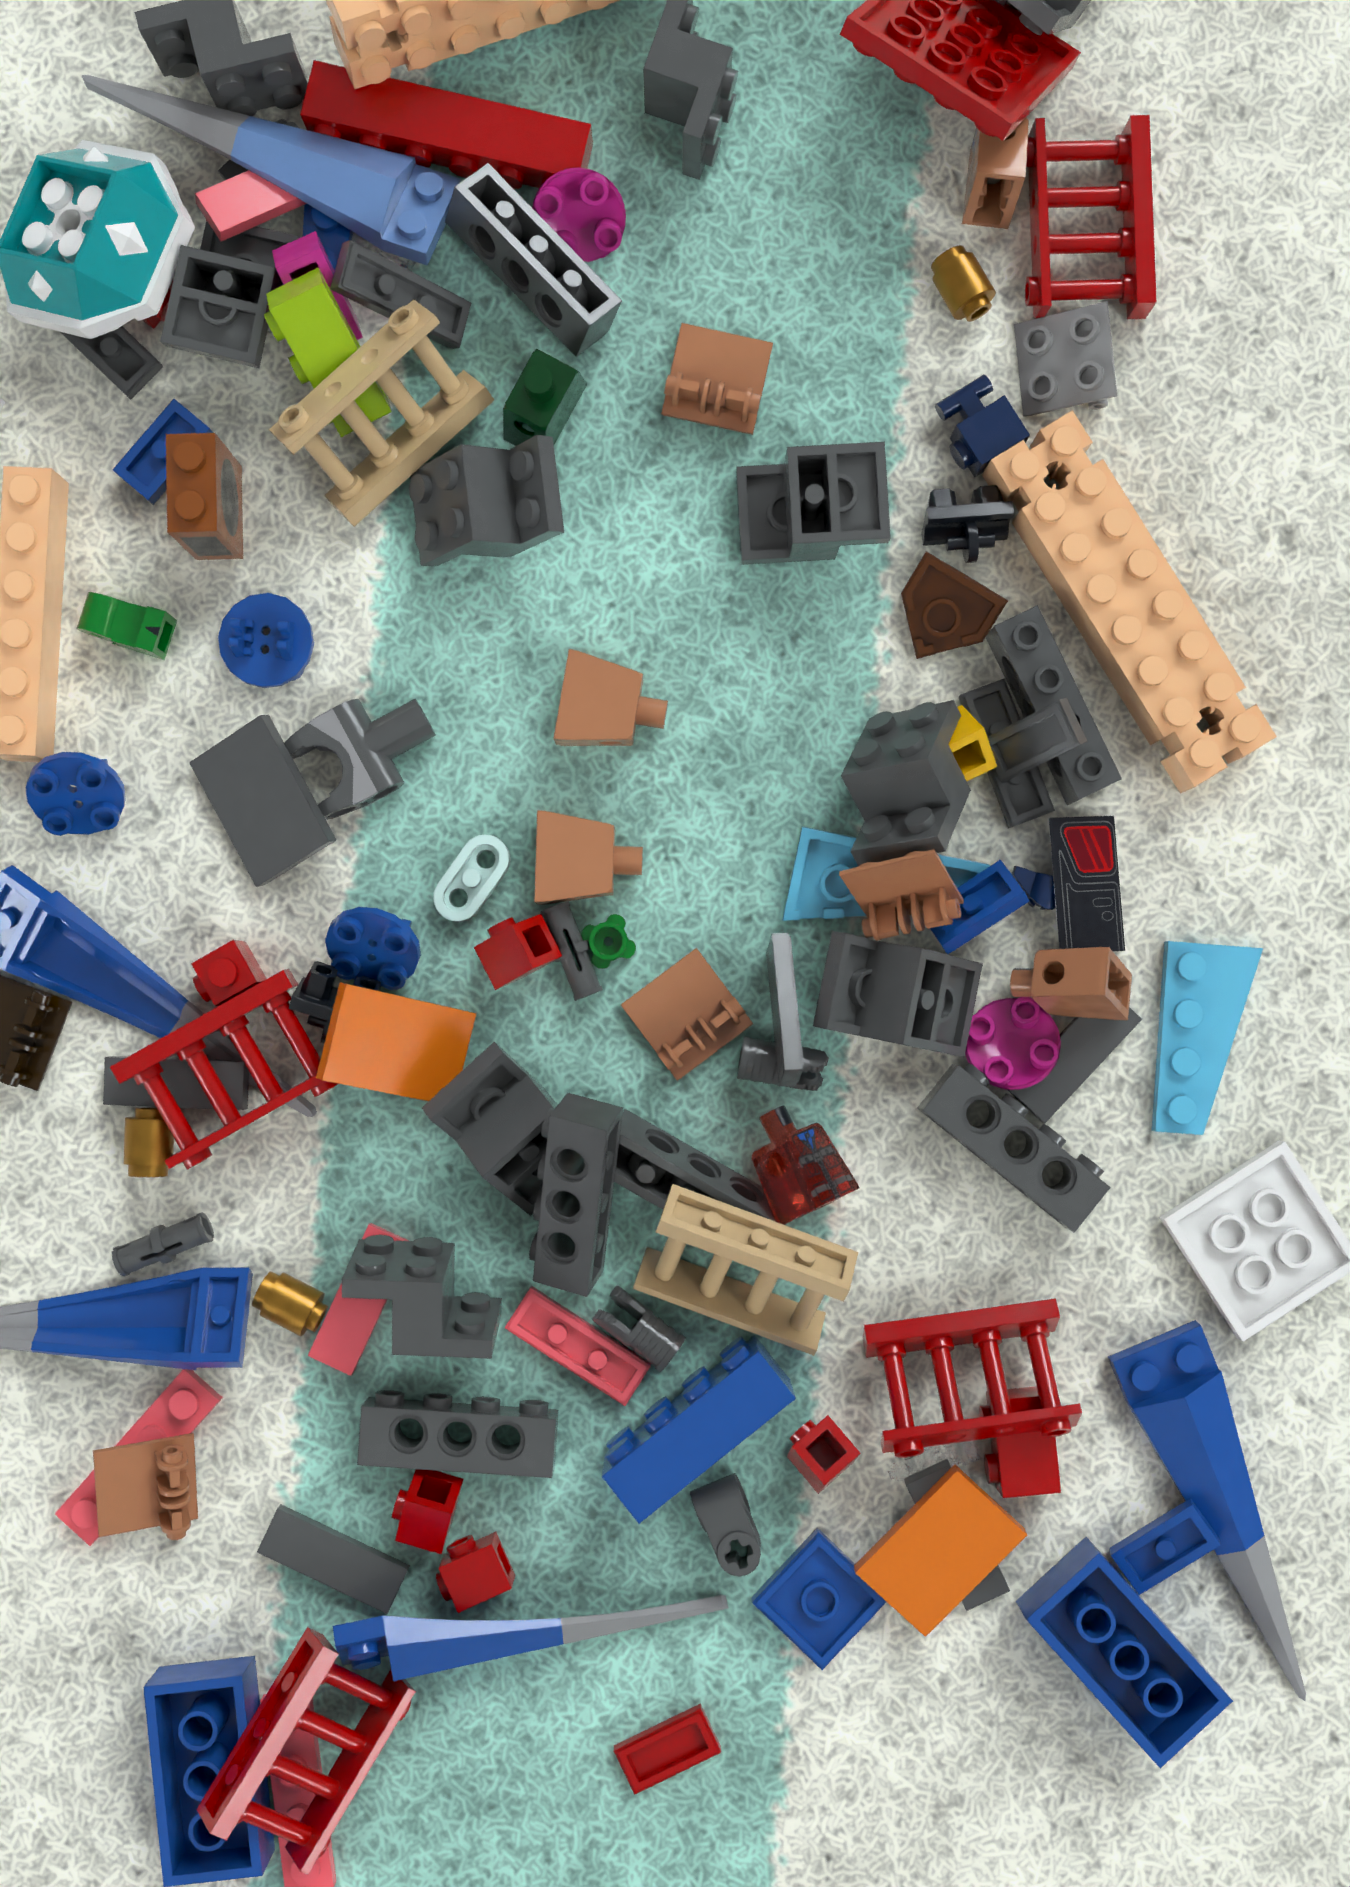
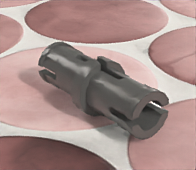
[540,901,603,1001]
[112,1212,214,1276]

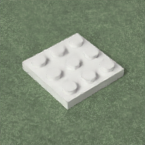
[1159,1140,1350,1342]

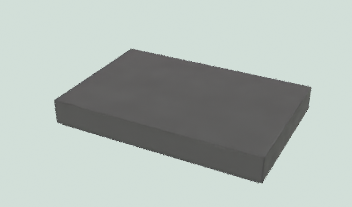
[189,715,336,887]

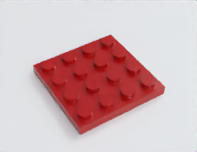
[840,0,1081,141]

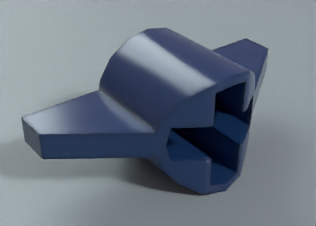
[1012,866,1056,910]

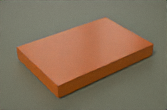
[316,982,476,1101]
[854,1464,1027,1637]

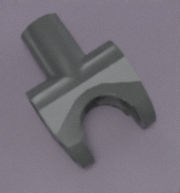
[284,698,436,820]

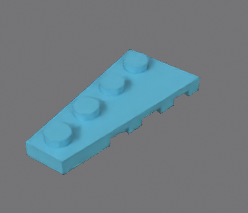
[783,826,990,921]
[1151,941,1263,1135]

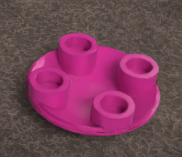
[532,168,626,262]
[965,997,1061,1090]

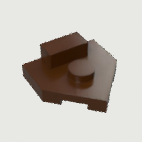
[901,551,1008,659]

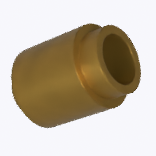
[931,245,996,322]
[123,1108,174,1177]
[252,1271,328,1336]

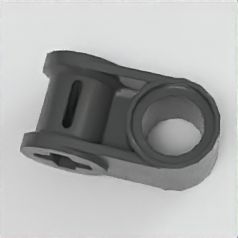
[690,1473,761,1577]

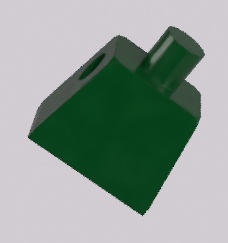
[503,349,587,446]

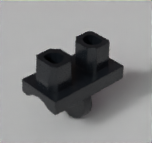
[921,485,1014,563]
[288,961,381,1044]

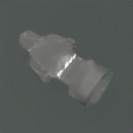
[888,1440,982,1482]

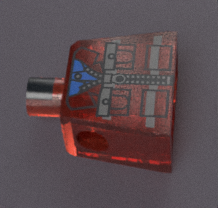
[751,1105,859,1225]

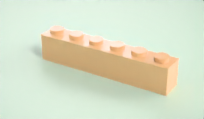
[0,466,69,762]

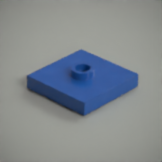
[751,1528,886,1670]

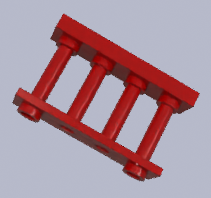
[1025,115,1157,319]
[110,969,338,1170]
[863,1298,1082,1458]
[196,1627,416,1875]

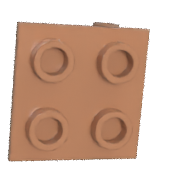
[661,323,773,435]
[839,849,964,941]
[621,948,753,1081]
[93,1433,198,1540]

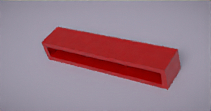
[300,60,593,189]

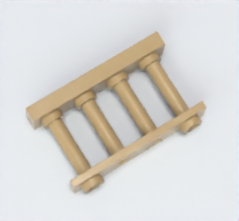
[269,299,494,527]
[633,1184,858,1356]

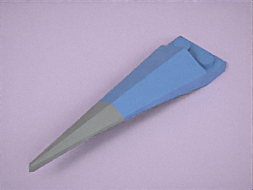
[82,75,460,265]

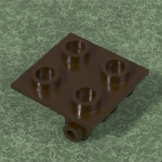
[0,975,73,1091]

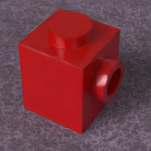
[474,914,562,990]
[191,939,267,1006]
[787,1415,861,1494]
[391,1469,464,1554]
[436,1532,515,1613]

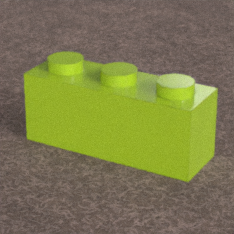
[264,267,392,437]

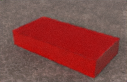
[614,1703,721,1795]

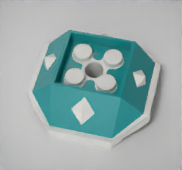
[0,140,195,339]

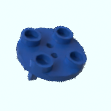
[218,593,314,688]
[26,752,126,836]
[325,907,421,990]

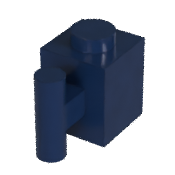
[935,374,1030,478]

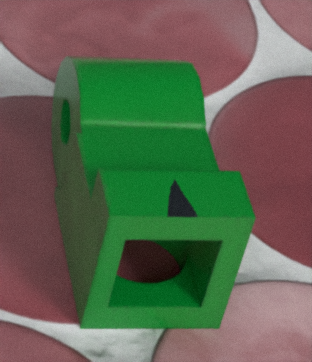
[76,592,177,660]

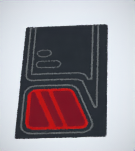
[1049,816,1125,952]

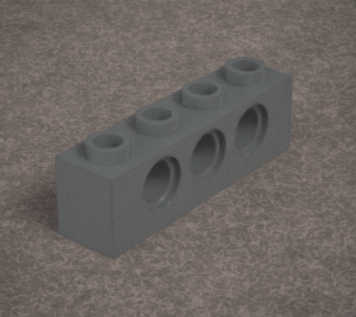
[445,163,622,357]
[986,605,1122,805]
[917,1063,1111,1233]
[529,1092,623,1297]
[614,1109,791,1225]
[357,1390,559,1478]

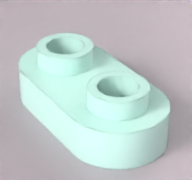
[433,834,510,922]

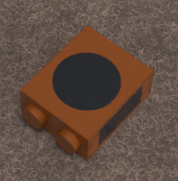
[166,433,243,560]

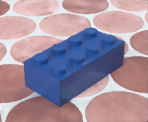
[602,1335,796,1524]
[1016,1537,1233,1769]
[143,1656,275,1887]

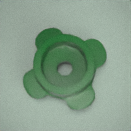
[581,914,636,969]

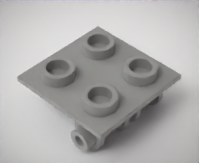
[1014,301,1117,416]

